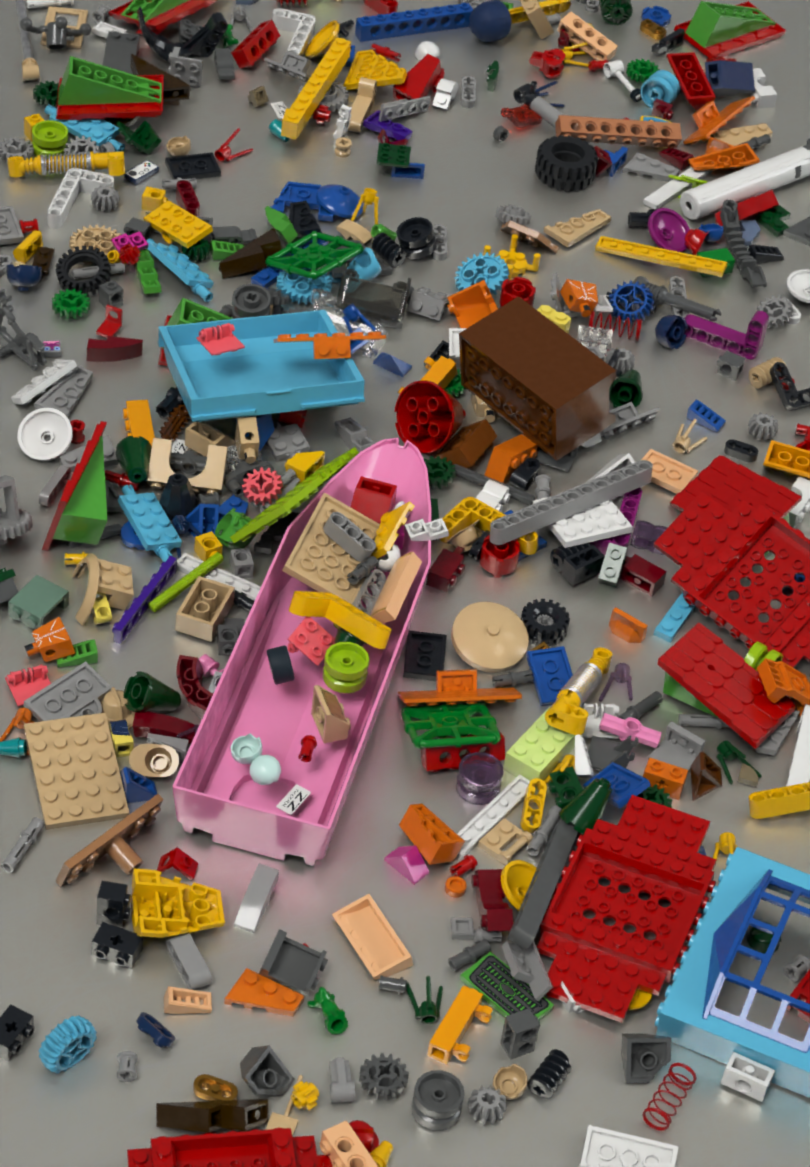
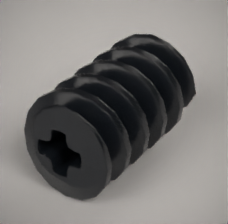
[372,232,406,268]
[550,543,591,572]
[527,1049,572,1099]

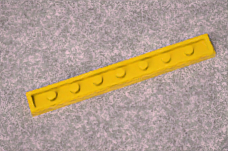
[595,236,727,277]

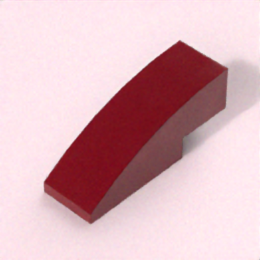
[87,336,143,362]
[133,711,199,744]

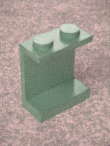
[8,575,69,629]

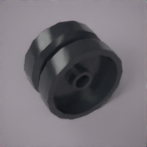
[396,217,437,259]

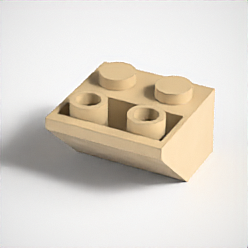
[185,422,235,457]

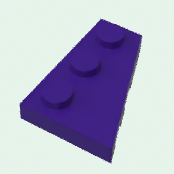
[363,110,413,140]

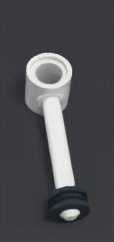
[603,60,642,102]

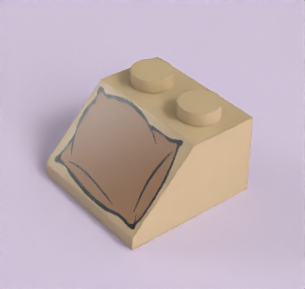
[311,685,351,743]

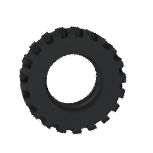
[535,135,598,192]

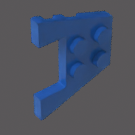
[270,181,333,222]

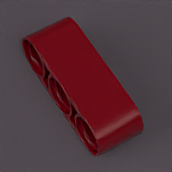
[176,180,200,217]

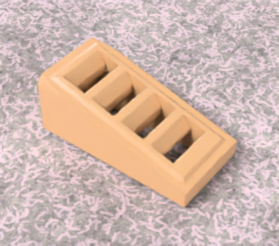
[164,986,212,1014]

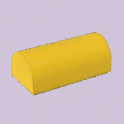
[13,230,43,264]

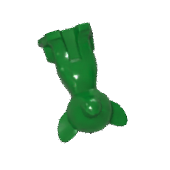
[221,24,238,48]
[307,987,348,1034]

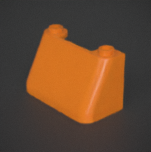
[447,280,498,328]

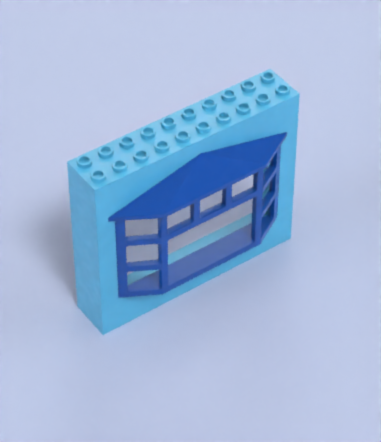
[654,847,810,1098]

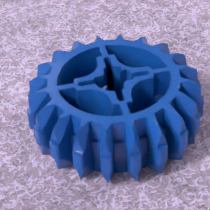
[608,280,654,325]

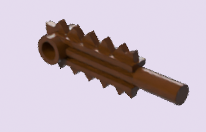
[159,405,191,441]

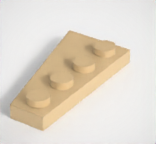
[710,123,773,146]
[543,209,611,248]

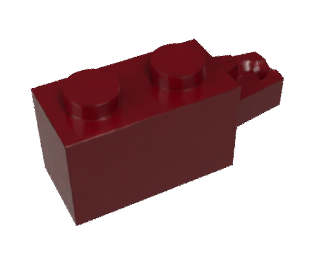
[426,546,465,593]
[620,554,667,597]

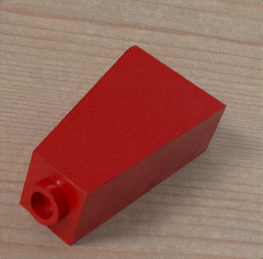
[393,54,441,100]

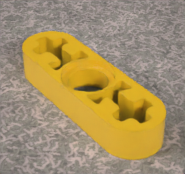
[520,778,547,833]

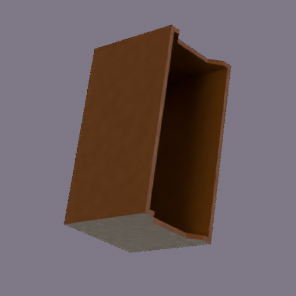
[459,296,616,461]

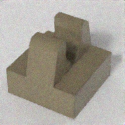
[247,86,269,107]

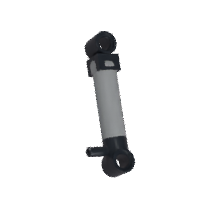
[513,81,589,143]

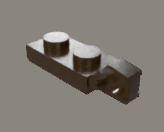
[32,247,55,282]

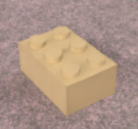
[175,576,235,642]

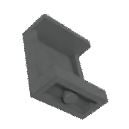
[259,929,328,996]

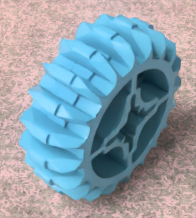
[39,1015,97,1074]

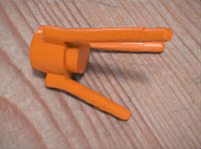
[0,708,34,755]

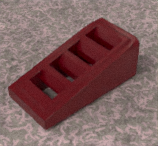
[659,148,694,170]

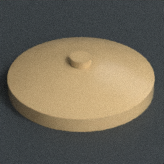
[451,602,529,673]

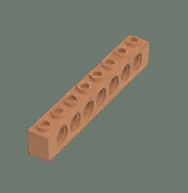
[555,115,682,148]

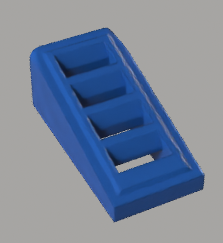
[686,400,726,432]

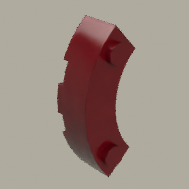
[176,655,213,719]
[471,869,513,931]

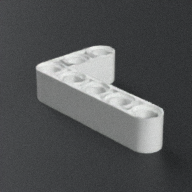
[272,8,316,57]
[47,168,114,229]
[786,704,810,786]

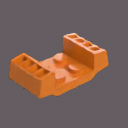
[756,658,810,717]

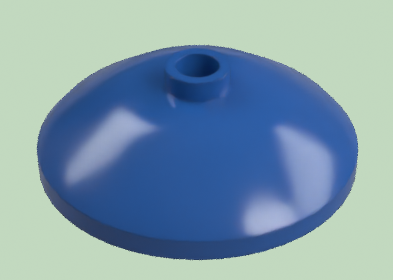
[316,184,364,218]

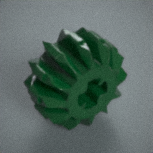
[181,239,211,262]

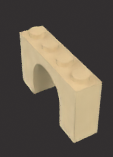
[520,0,554,40]
[147,438,228,495]

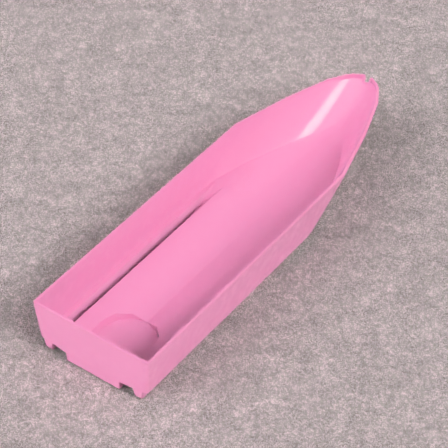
[173,438,431,866]

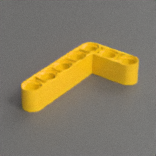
[439,497,538,555]
[289,591,392,649]
[749,782,810,819]

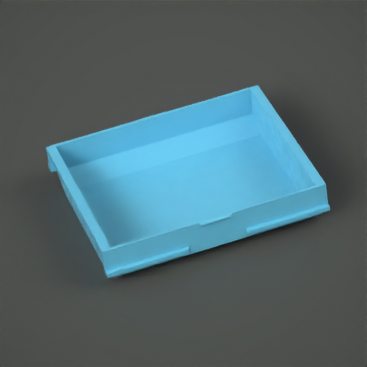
[158,310,365,422]

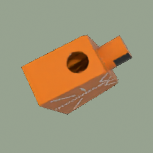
[560,279,598,317]
[24,617,75,662]

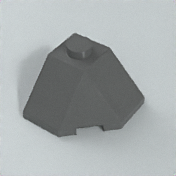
[621,1033,671,1083]
[240,1045,294,1095]

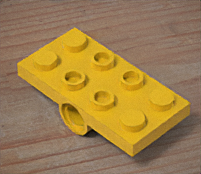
[143,200,213,249]

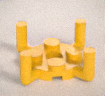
[483,234,541,280]

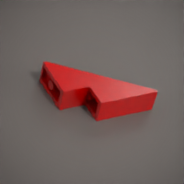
[714,190,779,226]

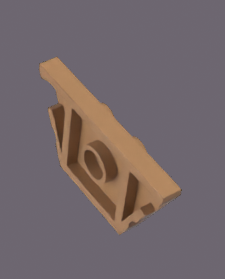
[500,220,559,254]

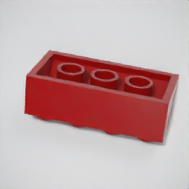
[666,52,716,111]

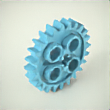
[454,252,510,295]
[276,267,332,305]

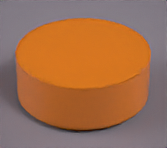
[445,876,467,898]

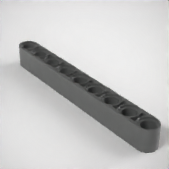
[507,818,578,950]

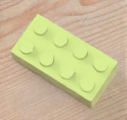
[503,706,582,788]

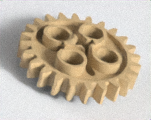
[69,224,121,265]

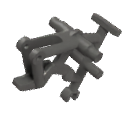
[0,289,47,371]

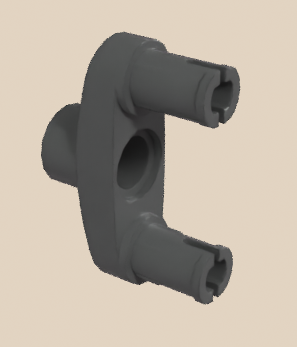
[224,461,274,498]

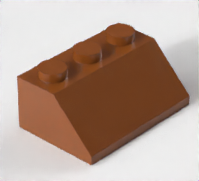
[435,419,498,469]

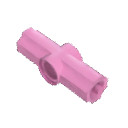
[599,713,662,748]

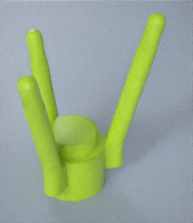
[668,175,708,199]

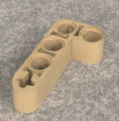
[348,77,377,133]

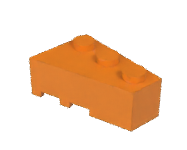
[484,434,538,484]
[399,804,465,865]

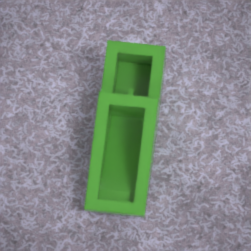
[265,206,298,244]

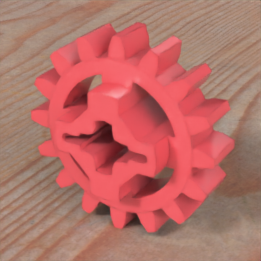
[242,467,283,506]

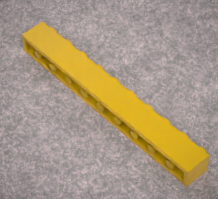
[281,37,351,140]

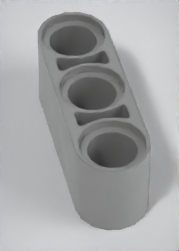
[323,512,376,562]
[166,933,212,990]

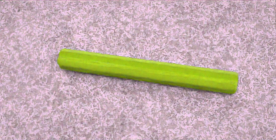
[148,552,224,612]

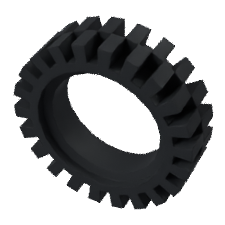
[56,245,111,297]

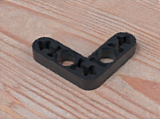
[770,362,810,411]

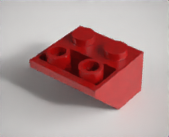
[350,476,397,524]

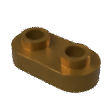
[640,19,667,40]
[193,1074,238,1101]

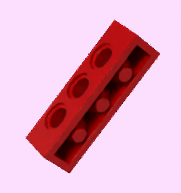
[231,20,281,69]
[421,731,505,772]

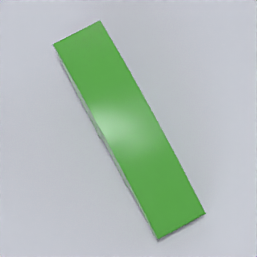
[134,249,161,294]

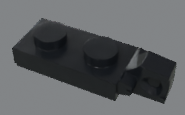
[651,28,685,55]

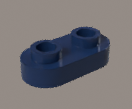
[136,1012,176,1048]

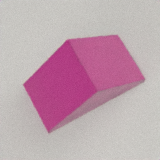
[384,846,429,885]

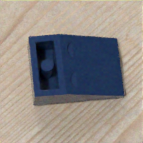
[705,60,755,97]

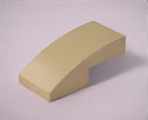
[336,219,373,245]

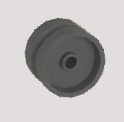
[232,284,271,319]
[411,1070,465,1130]

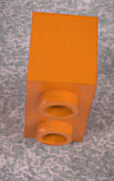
[643,758,688,800]

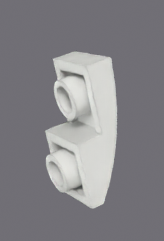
[405,518,449,541]

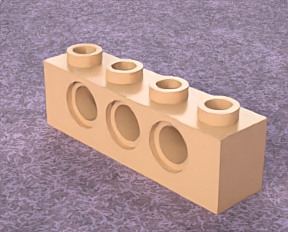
[557,12,618,61]
[320,1120,378,1167]

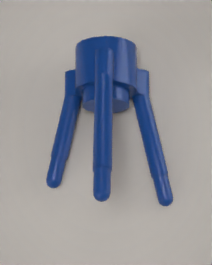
[342,304,379,333]

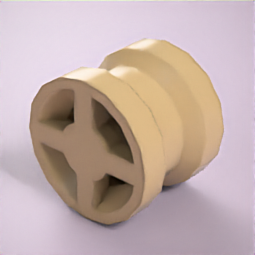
[335,137,352,157]

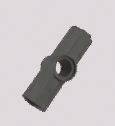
[170,450,207,475]

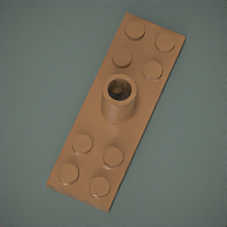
[55,794,164,887]

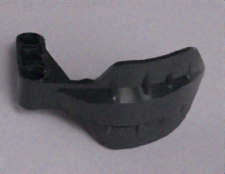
[137,7,228,63]

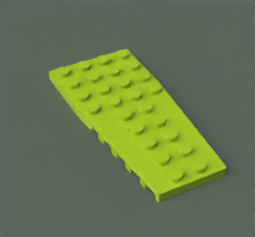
[230,447,359,543]

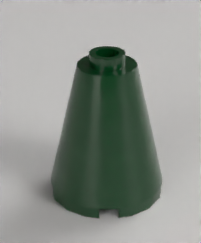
[609,370,643,408]
[115,436,152,483]
[124,671,181,712]
[559,777,613,835]

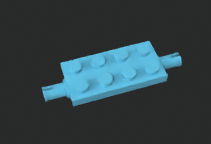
[44,104,125,152]
[146,238,214,302]
[118,484,182,562]

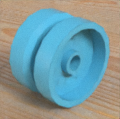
[640,70,680,109]

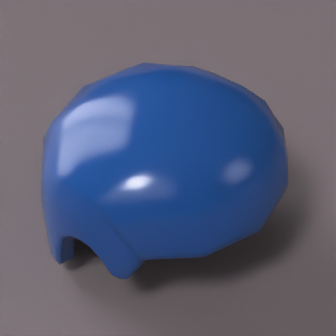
[699,223,724,242]

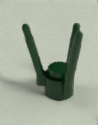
[716,740,762,784]
[406,976,443,1024]

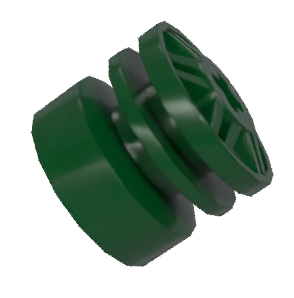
[599,0,633,25]

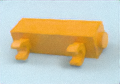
[398,356,458,394]
[427,985,493,1065]

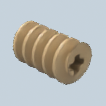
[749,357,787,389]

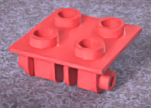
[196,323,245,356]
[287,616,335,666]
[5,664,51,707]

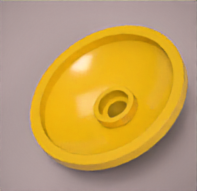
[305,20,340,58]
[501,860,554,915]

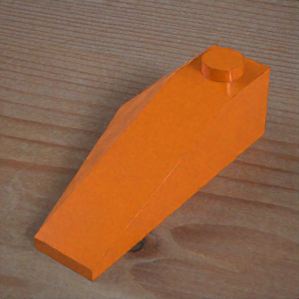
[688,143,760,171]

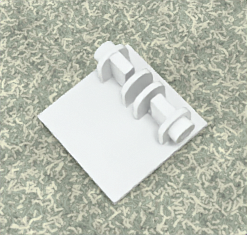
[581,703,619,739]

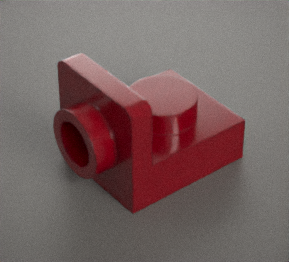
[652,99,674,121]

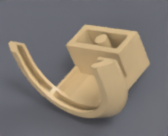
[72,553,134,626]

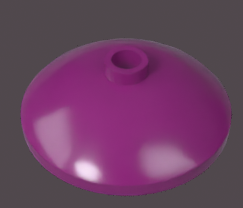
[648,208,690,252]

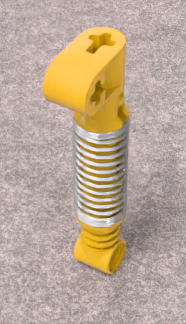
[7,151,125,177]
[545,647,613,735]

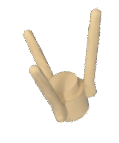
[672,419,707,454]

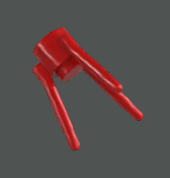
[215,128,253,162]

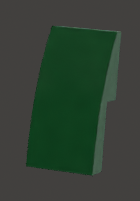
[486,60,499,92]

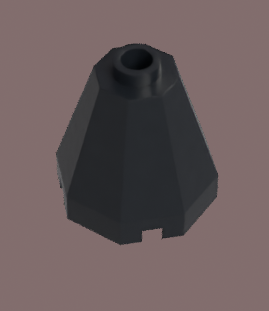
[159,473,198,520]

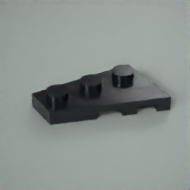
[289,201,322,238]

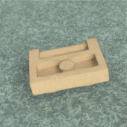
[478,818,533,865]

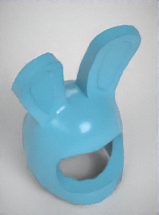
[328,248,382,294]

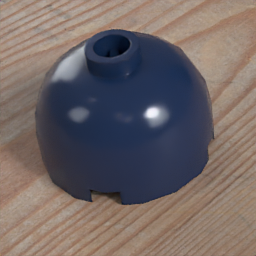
[6,265,42,291]
[655,315,688,350]

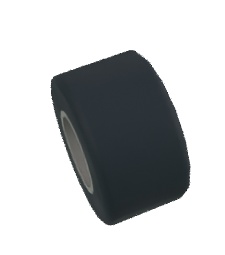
[267,645,295,685]

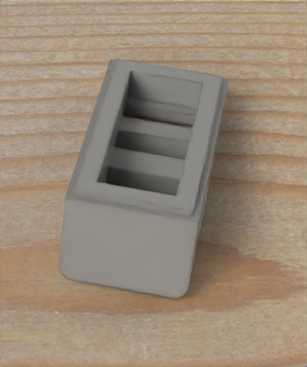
[147,733,189,763]

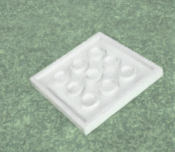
[533,496,633,548]

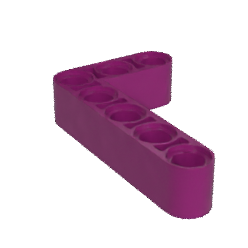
[684,311,769,360]
[589,487,642,555]

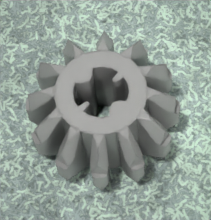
[91,186,119,212]
[605,347,635,374]
[748,412,778,441]
[468,1085,507,1125]

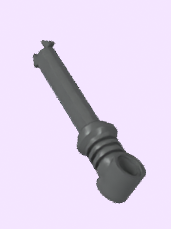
[633,276,722,321]

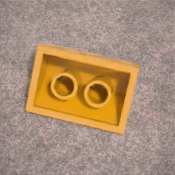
[763,440,810,480]

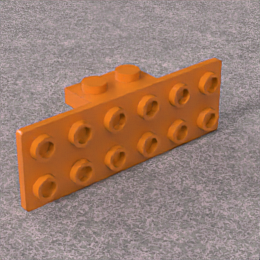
[683,96,755,145]
[274,332,386,359]
[397,669,522,706]

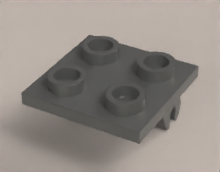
[588,736,639,771]

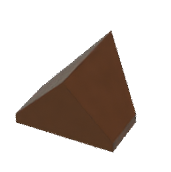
[690,751,722,802]

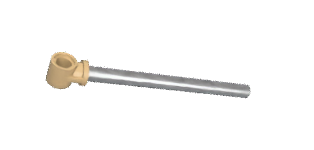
[15,0,39,81]

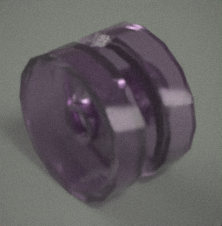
[456,752,503,805]

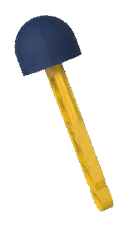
[469,0,571,42]

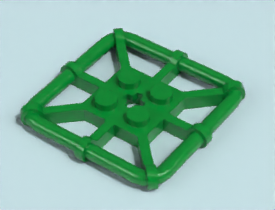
[266,231,363,280]
[401,701,501,749]

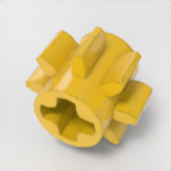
[291,1081,319,1111]

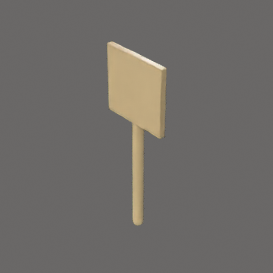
[265,1075,303,1137]

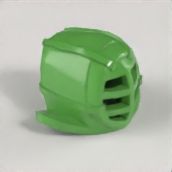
[215,508,256,549]

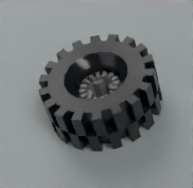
[521,599,570,647]

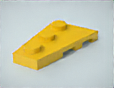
[371,501,415,559]

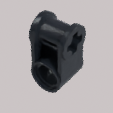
[509,458,540,491]

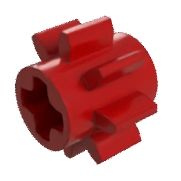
[313,105,332,126]
[119,244,140,266]

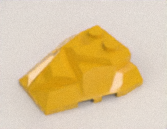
[130,868,225,938]

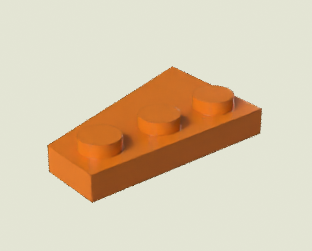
[224,968,304,1017]

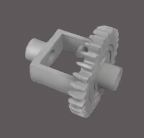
[0,475,33,546]

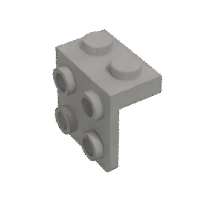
[168,46,203,88]
[551,273,581,318]
[407,287,449,321]
[648,721,706,771]

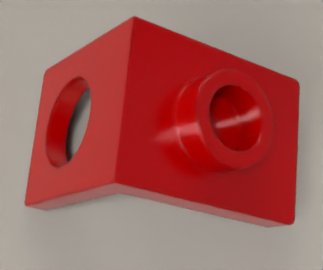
[96,305,123,338]
[157,847,198,880]

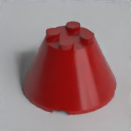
[394,380,466,453]

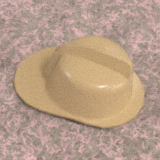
[447,519,479,552]
[101,687,135,729]
[129,743,179,777]

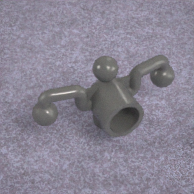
[20,16,92,49]

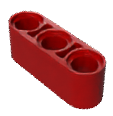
[364,0,398,15]

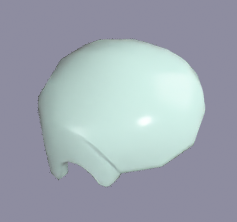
[230,733,262,764]
[250,755,281,785]

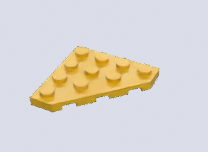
[343,50,407,90]

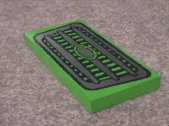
[460,951,554,1021]

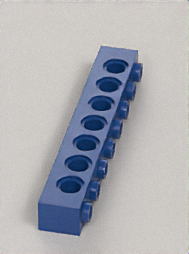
[355,3,473,42]

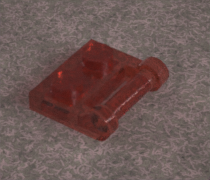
[501,104,543,128]

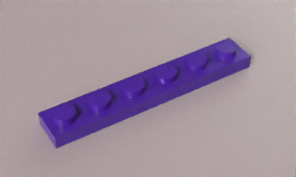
[112,556,177,645]

